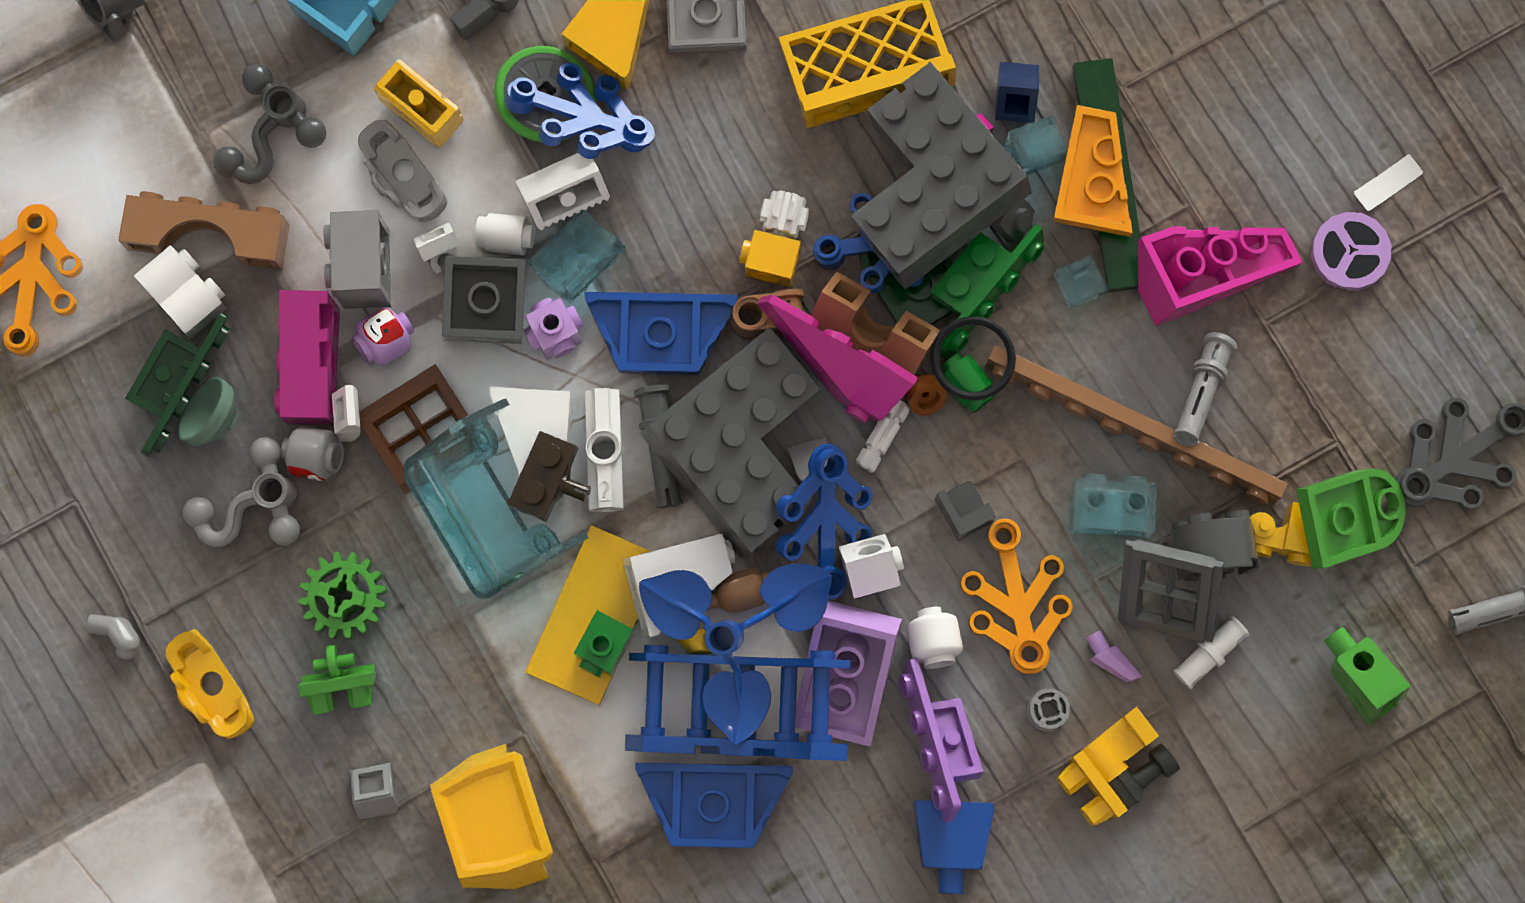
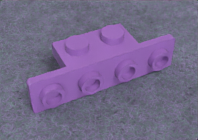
[899,658,983,823]

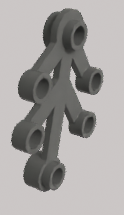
[1395,398,1525,511]

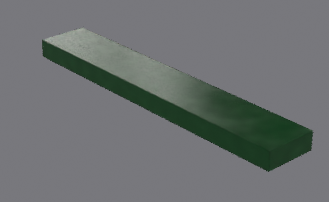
[1072,58,1141,292]

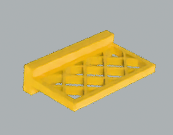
[779,0,956,128]

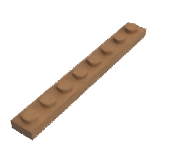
[985,345,1288,505]

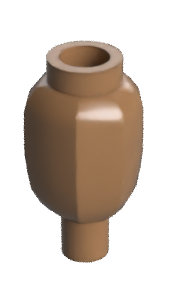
[707,568,769,612]

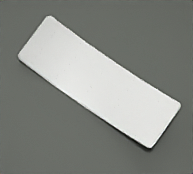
[1354,154,1423,211]

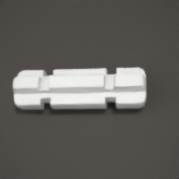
[856,400,910,473]

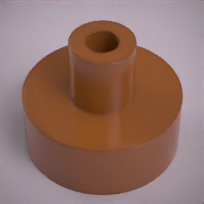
[904,374,947,416]

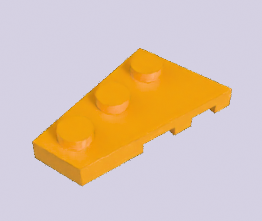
[1053,105,1132,237]

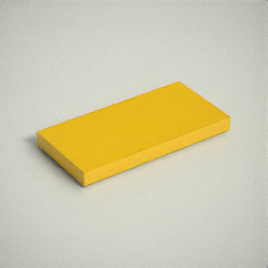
[525,525,650,706]

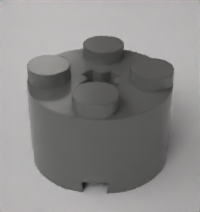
[1171,510,1259,581]

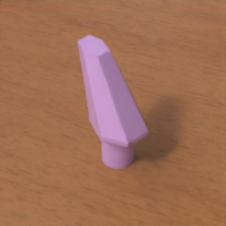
[1086,631,1142,683]

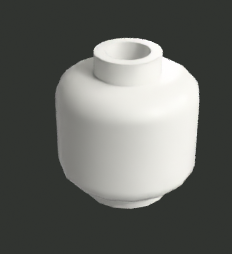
[906,607,963,669]

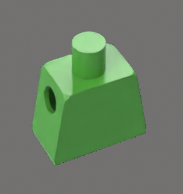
[1324,627,1410,726]

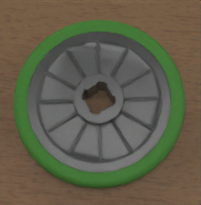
[494,46,596,143]

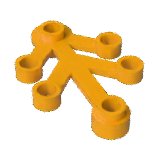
[0,204,83,357]
[960,519,1073,675]

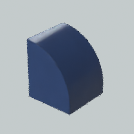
[995,62,1039,123]

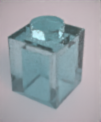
[1003,115,1067,175]

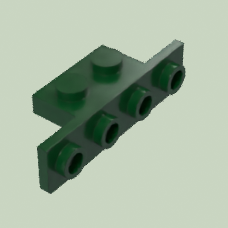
[125,313,230,457]

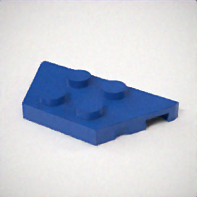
[585,292,738,375]
[635,763,793,848]

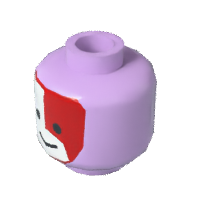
[352,307,414,366]

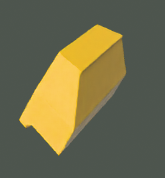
[430,744,553,889]

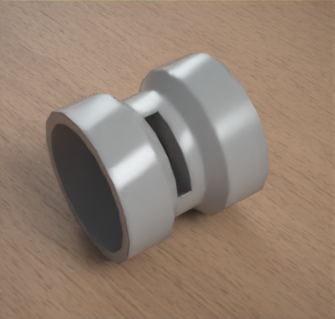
[1026,689,1070,732]

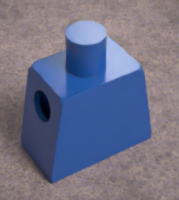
[914,800,994,894]

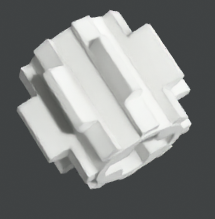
[760,190,809,239]

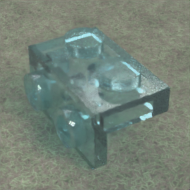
[528,209,626,303]

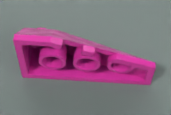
[1138,226,1303,326]
[758,295,918,424]

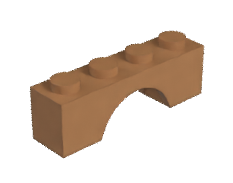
[118,191,290,270]

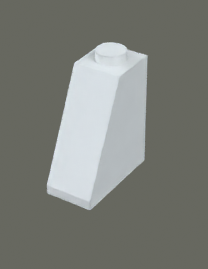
[490,387,573,475]
[623,533,735,637]

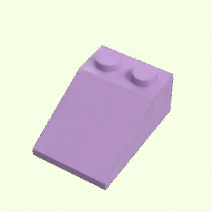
[795,601,902,747]

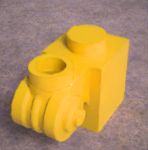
[1250,502,1311,567]

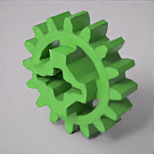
[298,552,388,640]

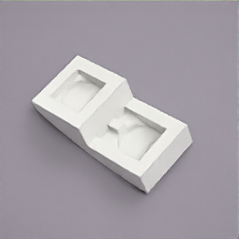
[332,385,361,442]

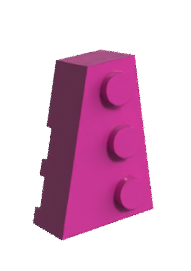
[274,290,340,425]

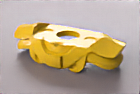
[166,629,254,739]

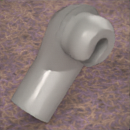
[87,614,140,660]

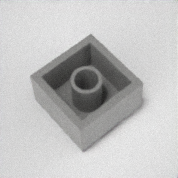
[323,210,391,309]

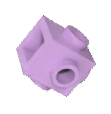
[523,297,583,360]

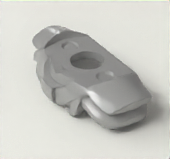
[358,120,447,222]

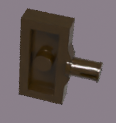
[507,431,591,522]

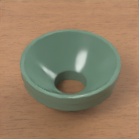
[178,377,238,446]

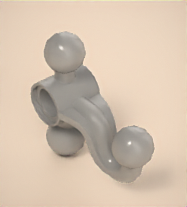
[183,437,300,547]

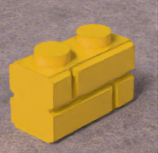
[373,59,464,149]

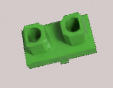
[298,644,377,715]

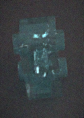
[1069,473,1157,538]

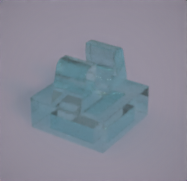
[1054,255,1108,309]

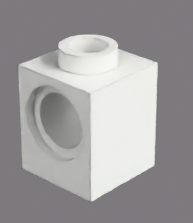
[839,534,904,598]

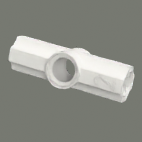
[585,388,624,513]

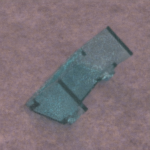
[403,398,589,599]

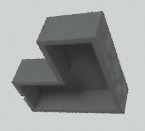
[851,62,1032,290]
[640,327,821,558]

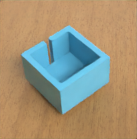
[286,0,398,56]

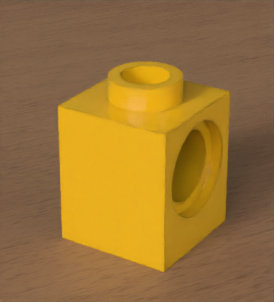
[739,230,801,288]

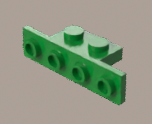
[930,224,1045,360]

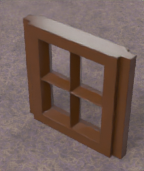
[359,364,486,495]

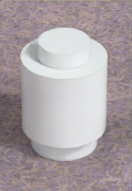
[475,213,535,256]

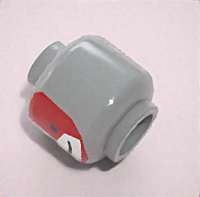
[281,426,344,481]

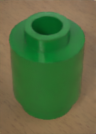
[940,353,997,414]

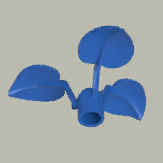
[639,564,832,745]

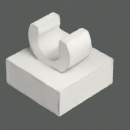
[413,222,460,273]

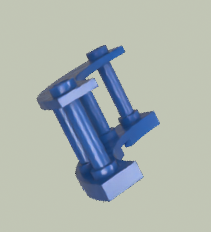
[625,645,851,761]

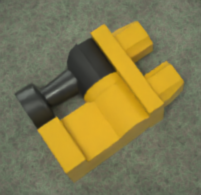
[1056,706,1180,827]

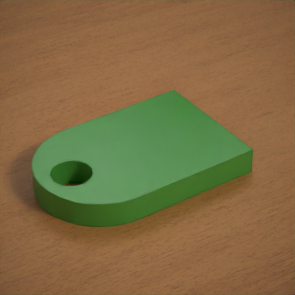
[1296,469,1406,569]

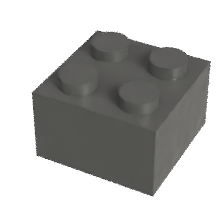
[442,256,526,344]

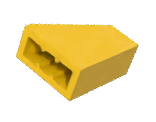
[562,0,650,90]

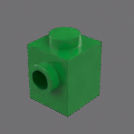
[574,610,635,678]

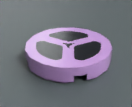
[1311,212,1392,291]

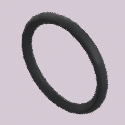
[930,316,1016,401]

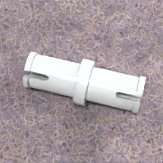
[1173,615,1250,690]

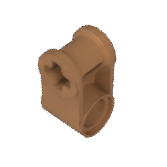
[731,289,805,339]

